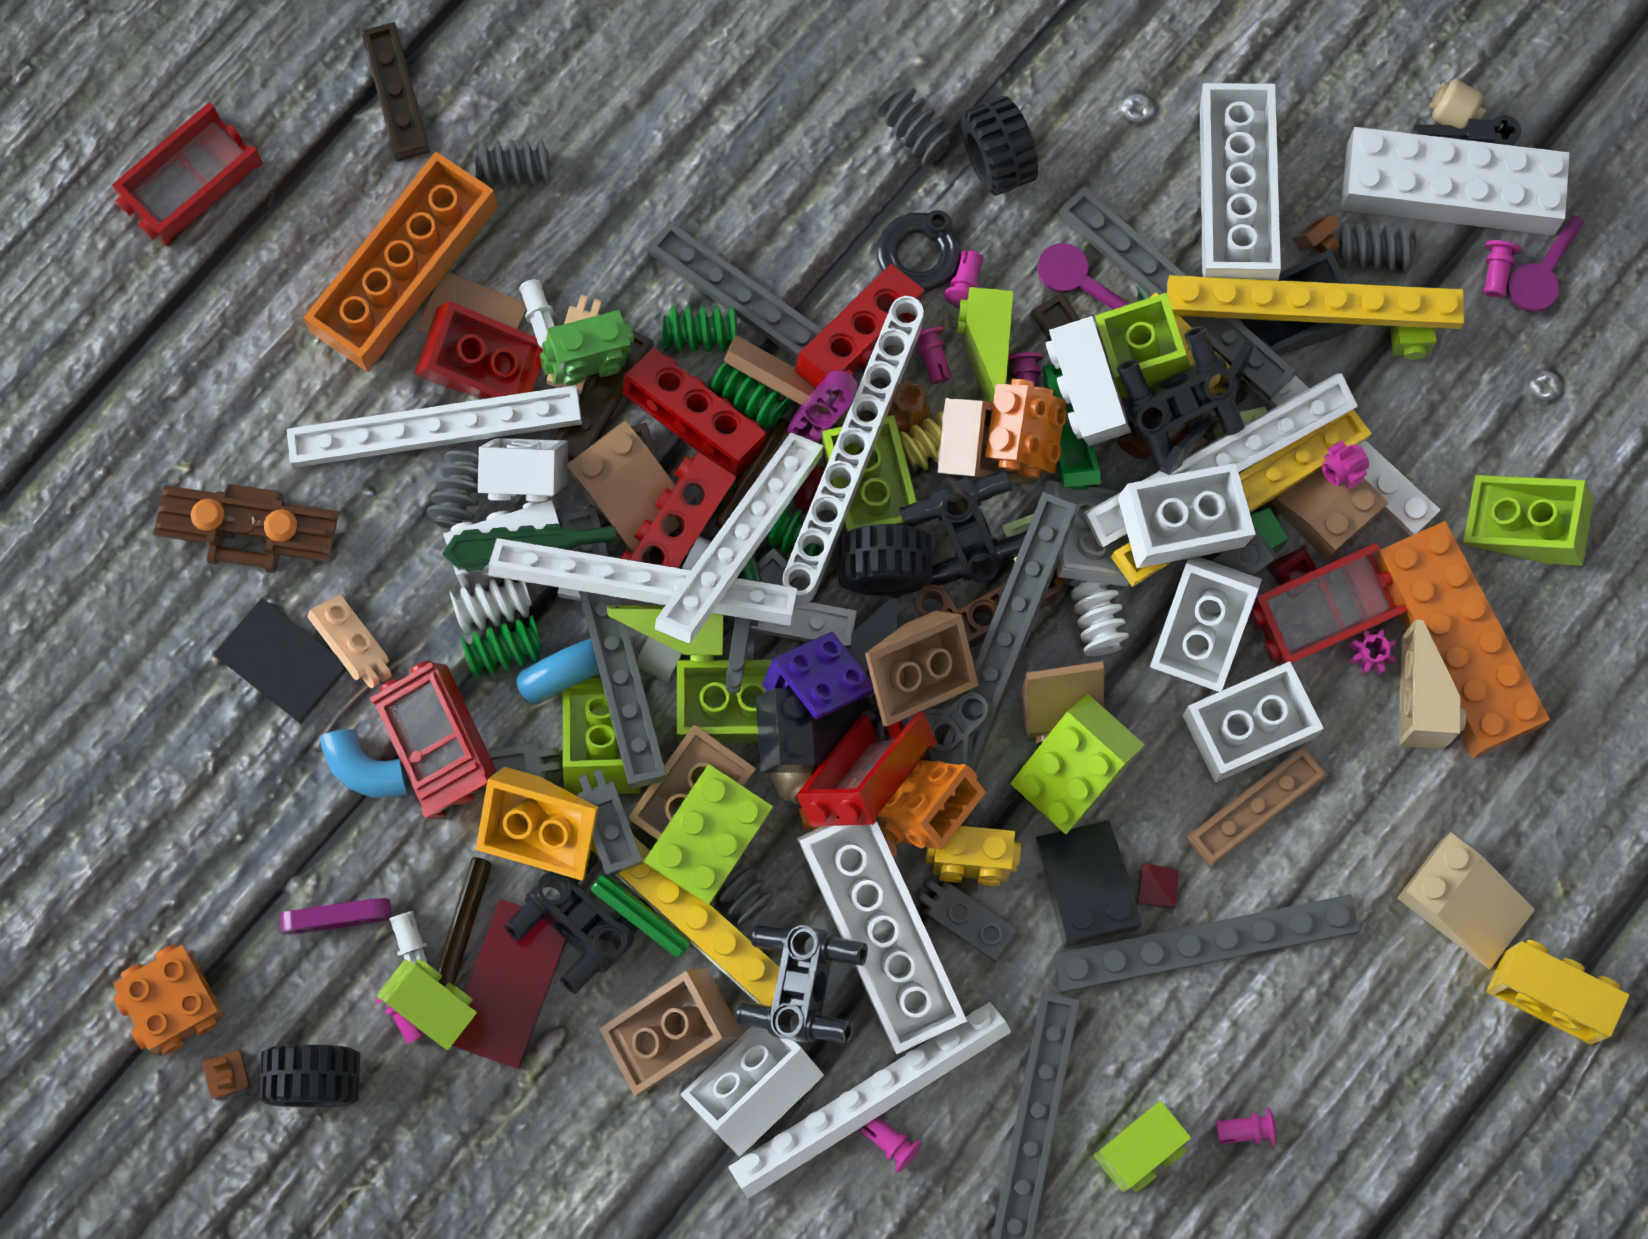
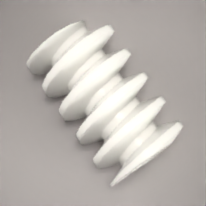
[450,578,532,635]
[1069,579,1129,656]

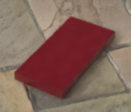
[452,899,567,1070]

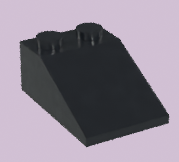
[1241,249,1362,355]
[755,688,867,773]
[1036,820,1142,948]

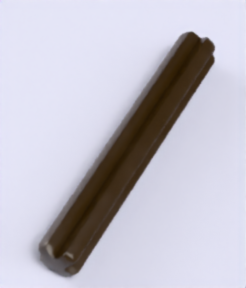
[716,418,790,528]
[436,857,492,987]

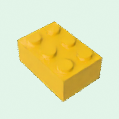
[1486,940,1630,1045]

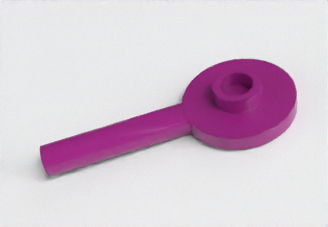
[1507,215,1584,312]
[1037,243,1130,310]

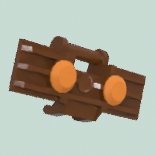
[153,484,339,573]

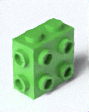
[540,310,634,386]

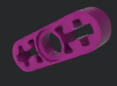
[788,371,858,443]
[279,898,392,935]

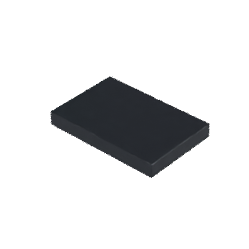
[213,598,347,724]

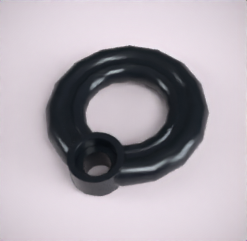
[877,210,961,293]

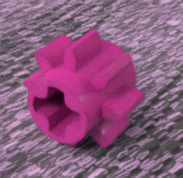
[1322,441,1369,490]
[1349,629,1397,676]

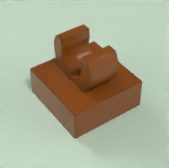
[1292,213,1341,254]
[201,1050,252,1100]

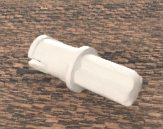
[519,279,555,349]
[389,911,428,964]

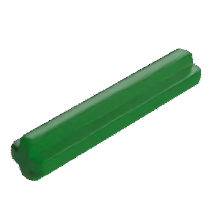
[591,874,691,957]

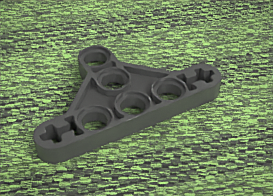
[861,691,993,828]

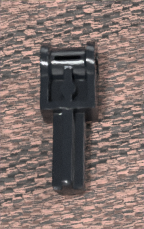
[1412,115,1521,146]

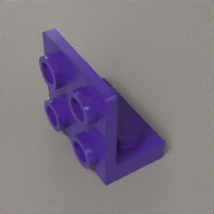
[762,631,874,719]

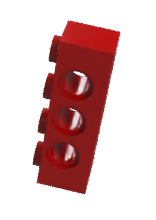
[794,264,924,393]
[622,347,766,477]
[619,453,736,604]

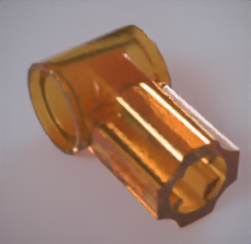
[887,380,932,433]

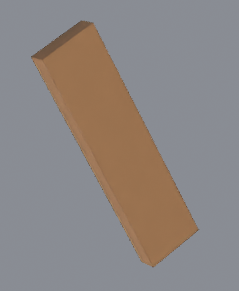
[723,335,861,427]
[1186,746,1327,868]

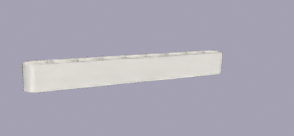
[782,296,924,605]

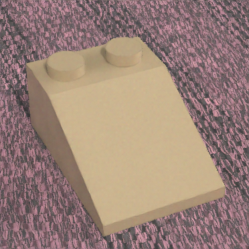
[1399,620,1466,749]
[1397,832,1535,969]

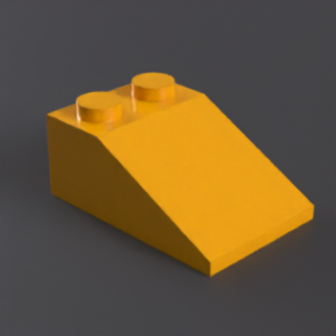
[476,767,598,881]

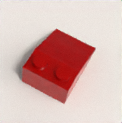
[414,301,544,399]

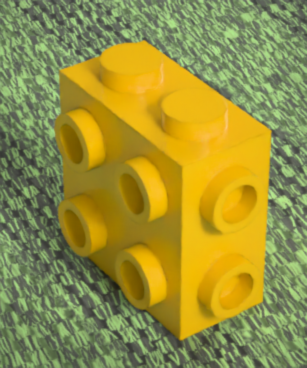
[925,826,1021,886]

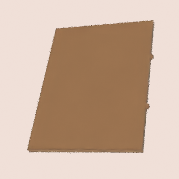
[415,272,527,335]

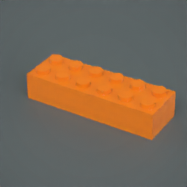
[303,151,498,372]
[1374,521,1550,759]

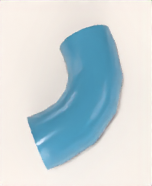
[517,638,600,704]
[320,729,409,798]

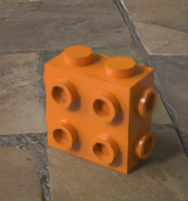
[985,379,1067,479]
[876,759,986,850]
[113,944,225,1056]

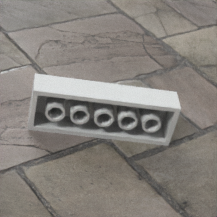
[1200,83,1281,281]
[1341,127,1570,235]
[797,819,967,1054]

